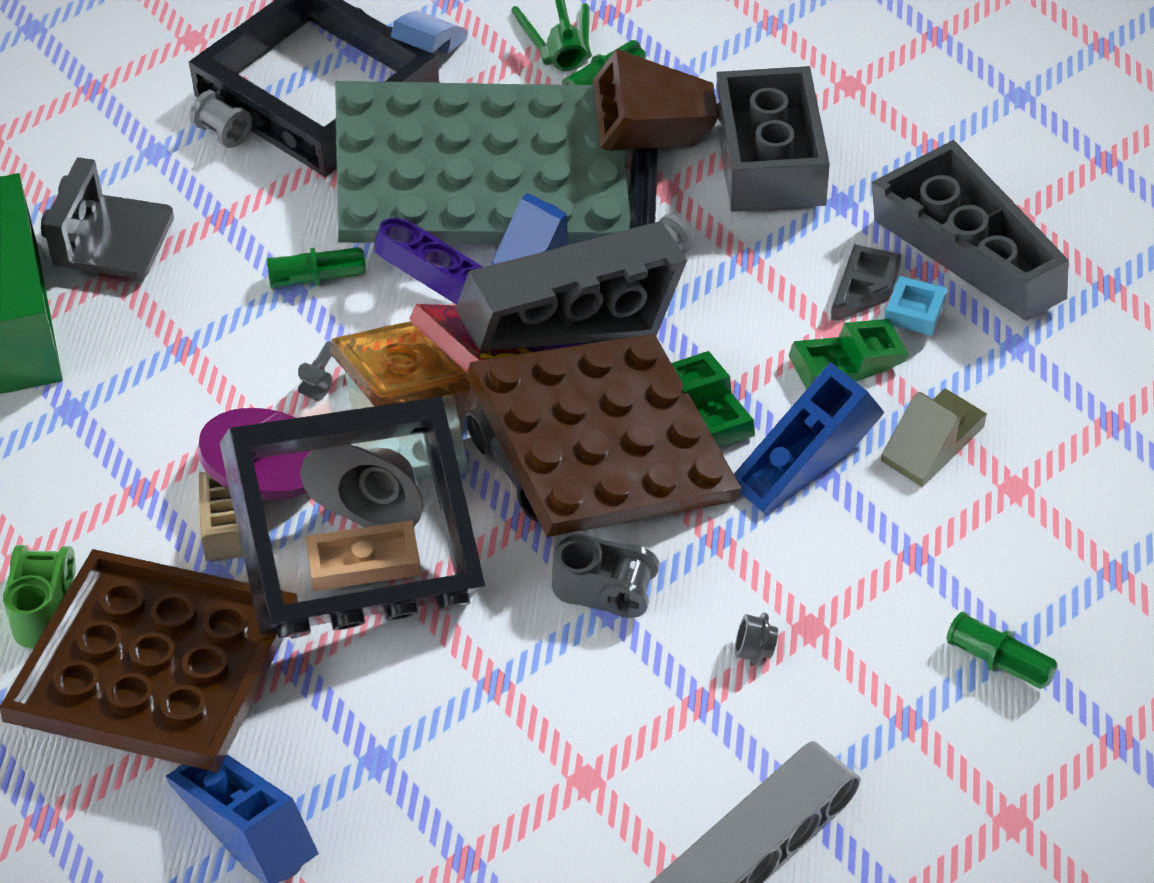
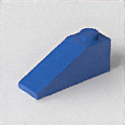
[734,362,885,515]
[165,754,319,883]

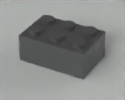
[716,66,830,212]

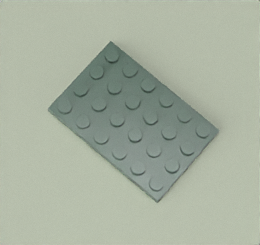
[335,81,631,244]

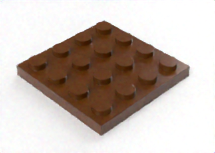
[466,334,742,537]
[0,549,298,773]

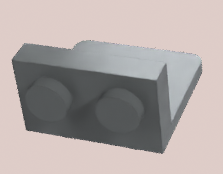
[40,157,174,279]

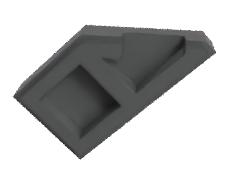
[831,244,902,321]

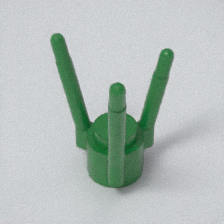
[511,0,592,71]

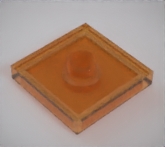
[330,321,471,406]

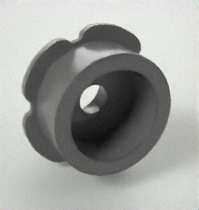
[734,612,778,666]

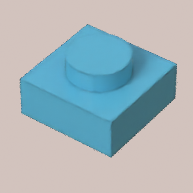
[884,276,947,336]

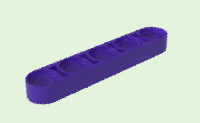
[374,218,583,352]

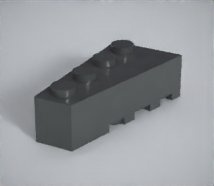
[872,139,1069,321]
[456,221,688,351]

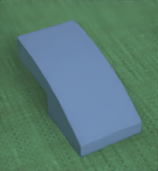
[391,11,468,54]

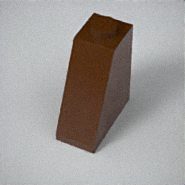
[593,49,718,151]

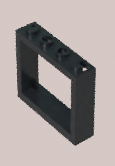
[188,0,439,177]
[220,396,485,639]

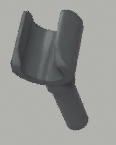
[298,341,337,401]

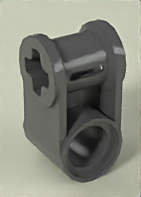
[552,533,660,618]

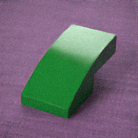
[788,319,909,389]
[672,351,755,448]

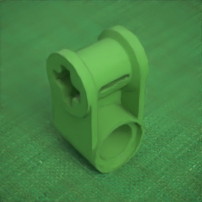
[3,544,76,649]

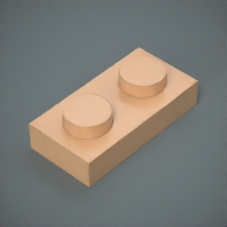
[305,520,421,592]

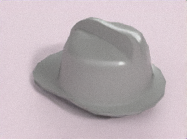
[300,444,424,527]

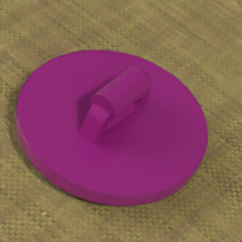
[197,408,312,500]

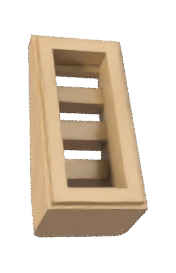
[199,472,243,561]

